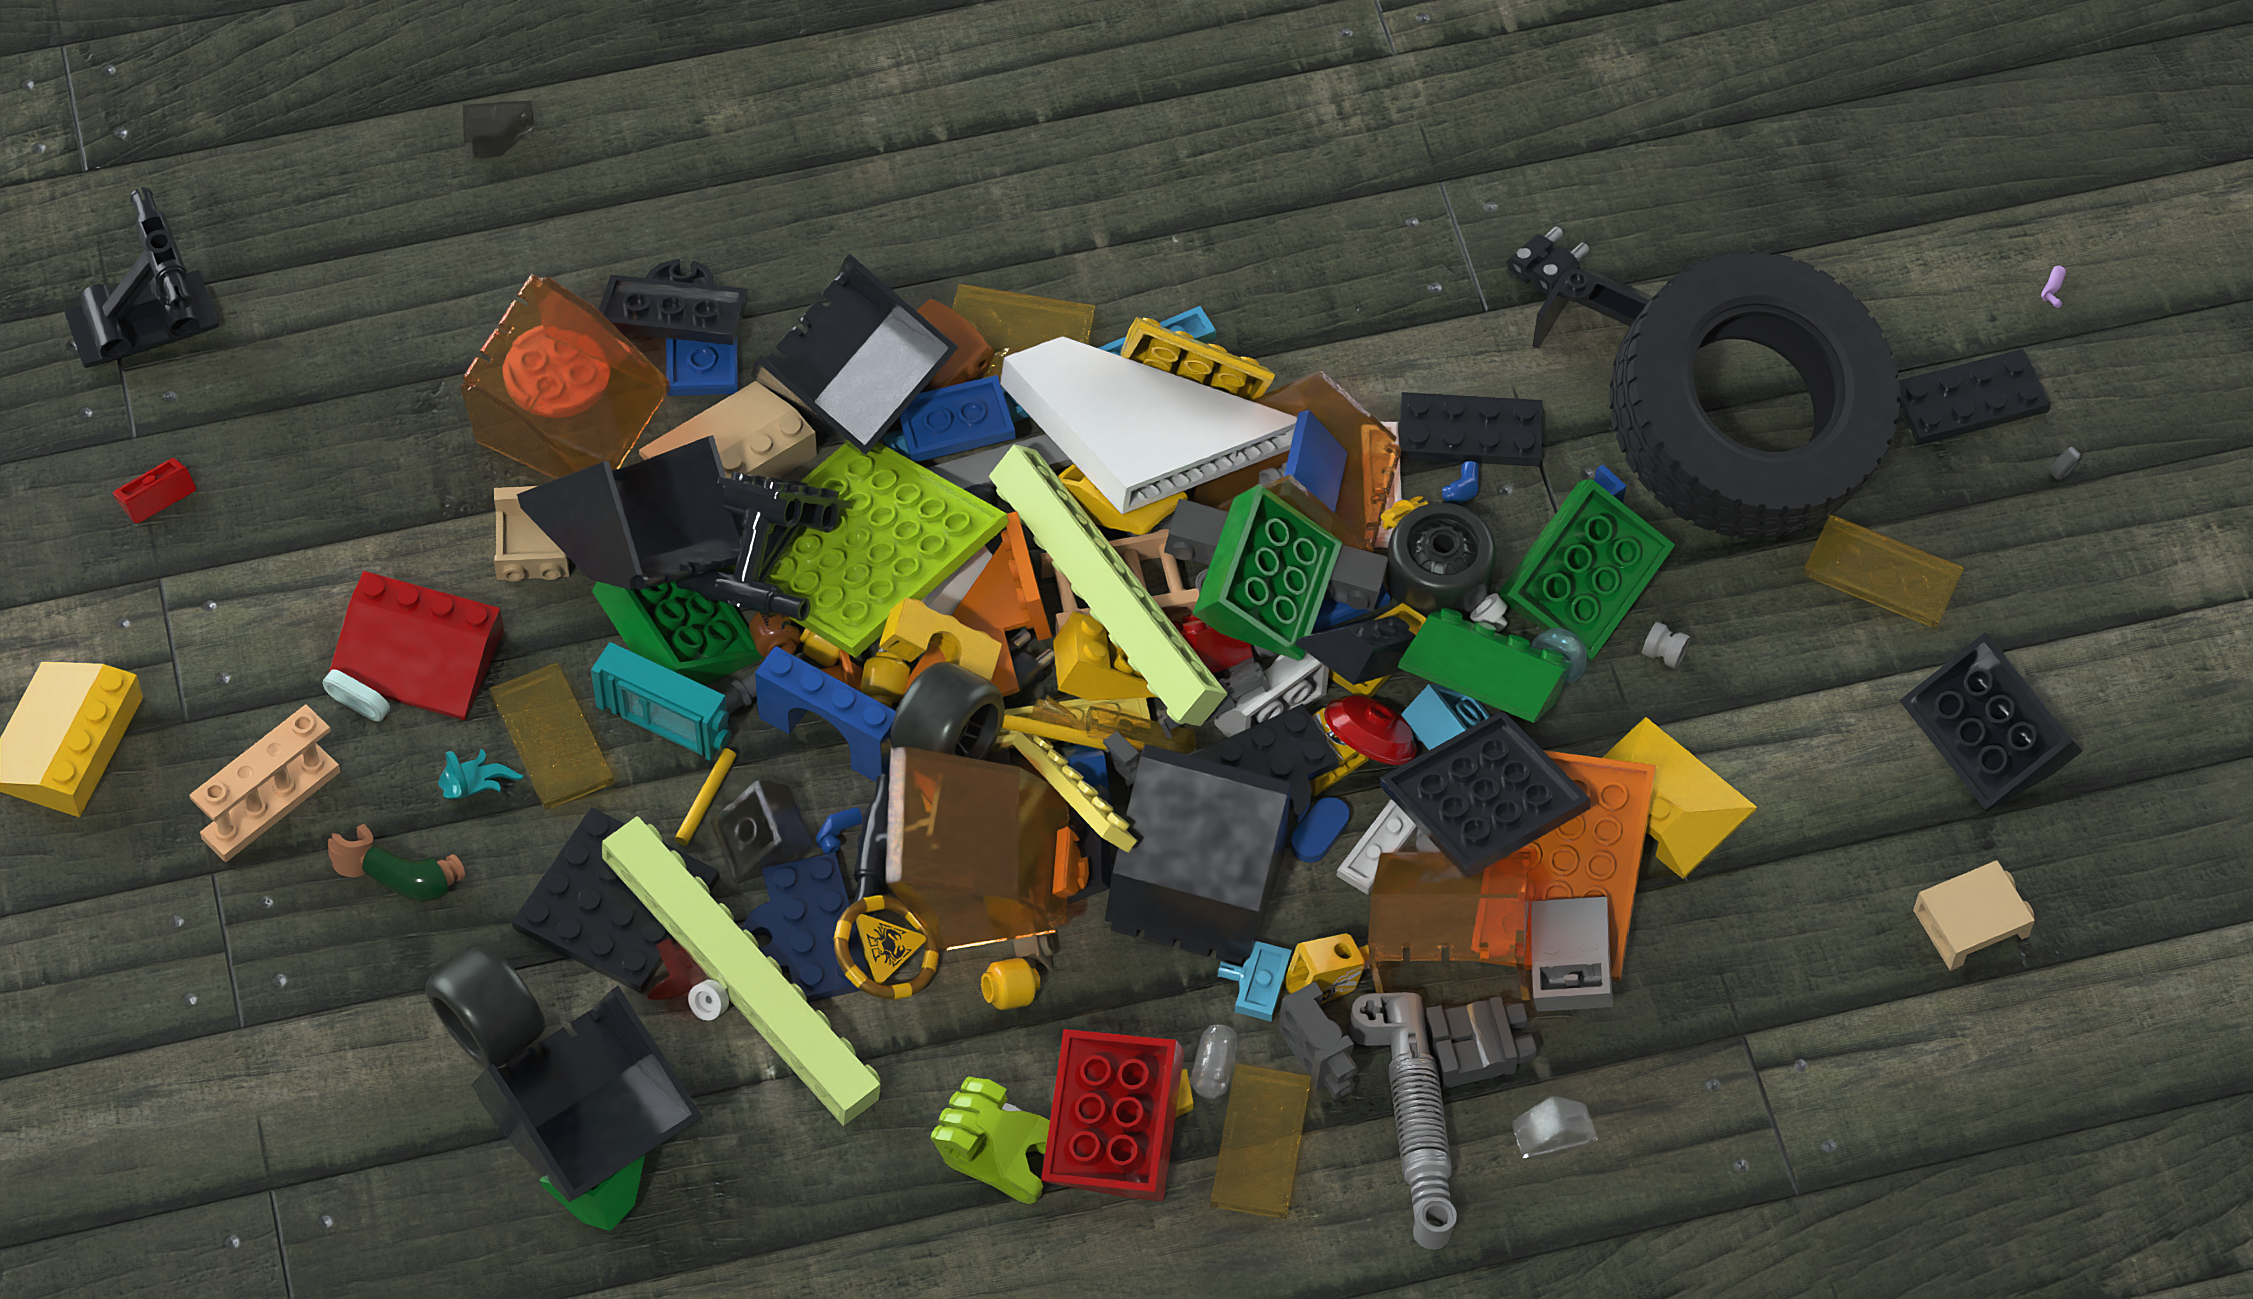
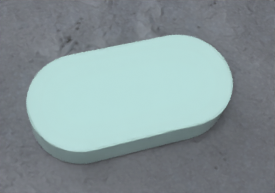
[323,670,390,721]

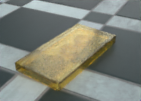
[952,284,1096,357]
[1802,514,1964,629]
[489,662,614,810]
[1210,1064,1311,1219]

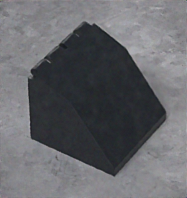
[751,253,959,457]
[517,435,743,590]
[1105,744,1291,966]
[471,986,703,1202]

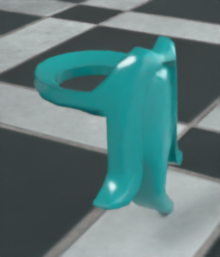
[438,749,524,800]

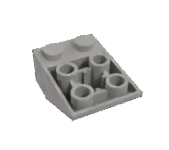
[1531,897,1613,1012]

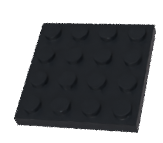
[1380,710,1591,878]
[512,807,720,994]

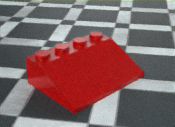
[329,571,504,720]
[1041,1029,1185,1202]

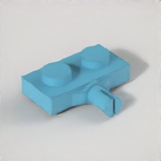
[1217,941,1292,1022]

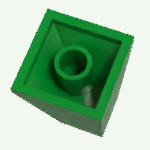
[539,1154,645,1231]

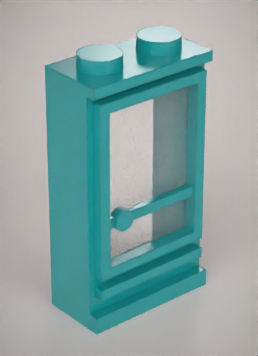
[591,642,731,761]

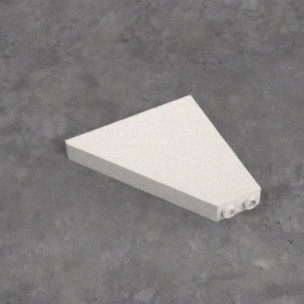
[1000,336,1297,514]

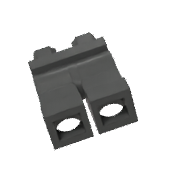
[1278,982,1358,1100]
[1425,996,1536,1089]

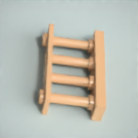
[1040,529,1199,636]
[189,704,340,862]

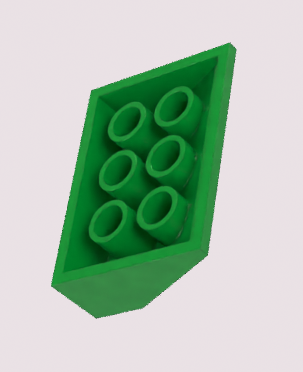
[1498,479,1675,661]
[1193,484,1342,661]
[592,581,764,686]
[1397,608,1572,723]

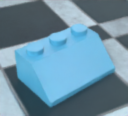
[1401,684,1490,750]

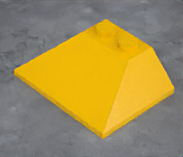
[1602,717,1757,879]

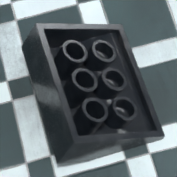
[1899,632,2083,811]

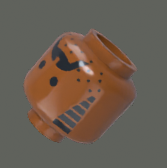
[749,612,801,657]

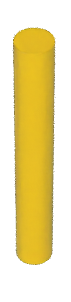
[1001,713,1109,750]
[674,748,737,846]

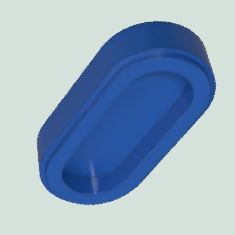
[1291,797,1349,863]

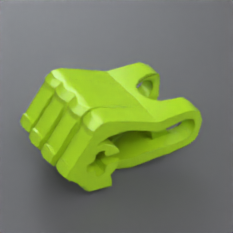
[931,1076,1050,1204]

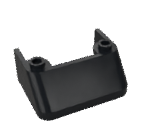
[1532,269,1653,349]

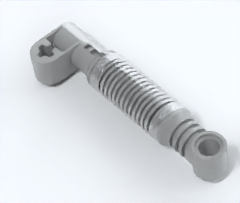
[1347,992,1457,1250]

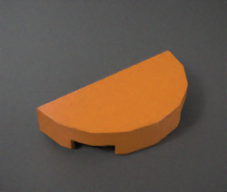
[1052,826,1089,898]

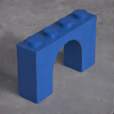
[755,646,900,782]

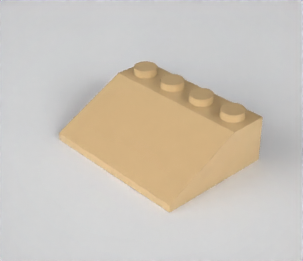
[639,381,817,478]

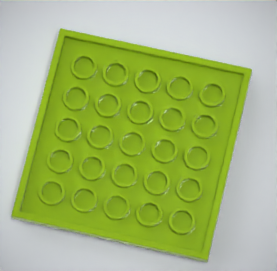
[717,442,1009,658]

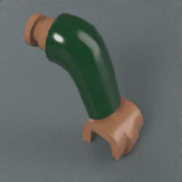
[328,824,465,902]

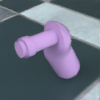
[2042,266,2066,308]

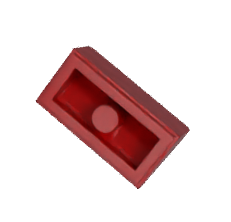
[112,458,196,524]

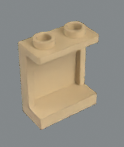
[494,486,570,582]
[1913,860,2035,971]

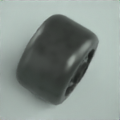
[1386,503,1497,618]
[891,662,1004,783]
[425,943,545,1068]

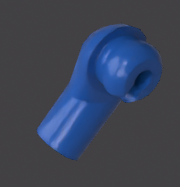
[1442,461,1479,504]
[816,807,863,854]

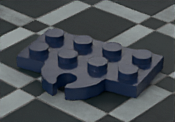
[742,852,870,1003]

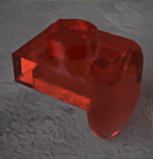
[647,938,694,1000]

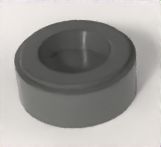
[2048,446,2082,481]

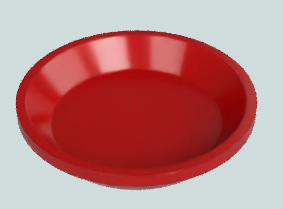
[1324,695,1417,765]

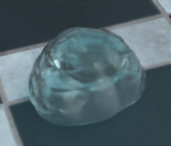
[1532,628,1588,683]

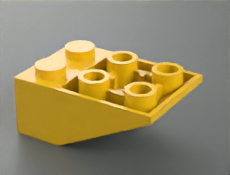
[1057,463,1188,535]
[1053,611,1156,701]

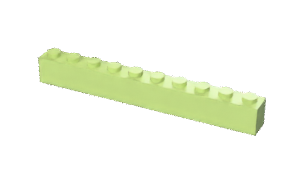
[989,444,1227,726]
[602,816,881,1126]

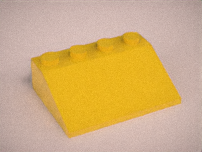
[1120,317,1275,403]
[0,662,143,818]

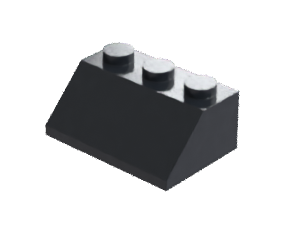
[1295,616,1416,685]

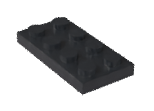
[1897,349,2051,446]
[1399,392,1542,467]

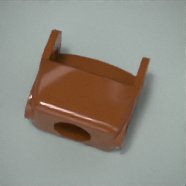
[916,298,994,393]

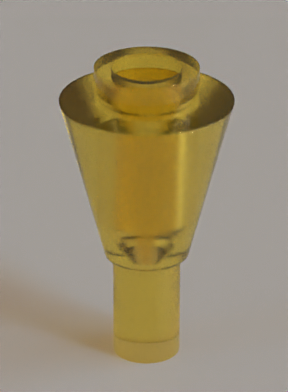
[1029,694,1098,733]

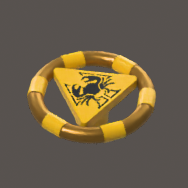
[833,895,939,1000]

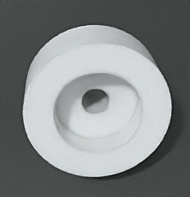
[1470,593,1508,632]
[688,980,729,1021]

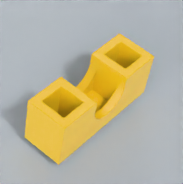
[879,597,1002,682]

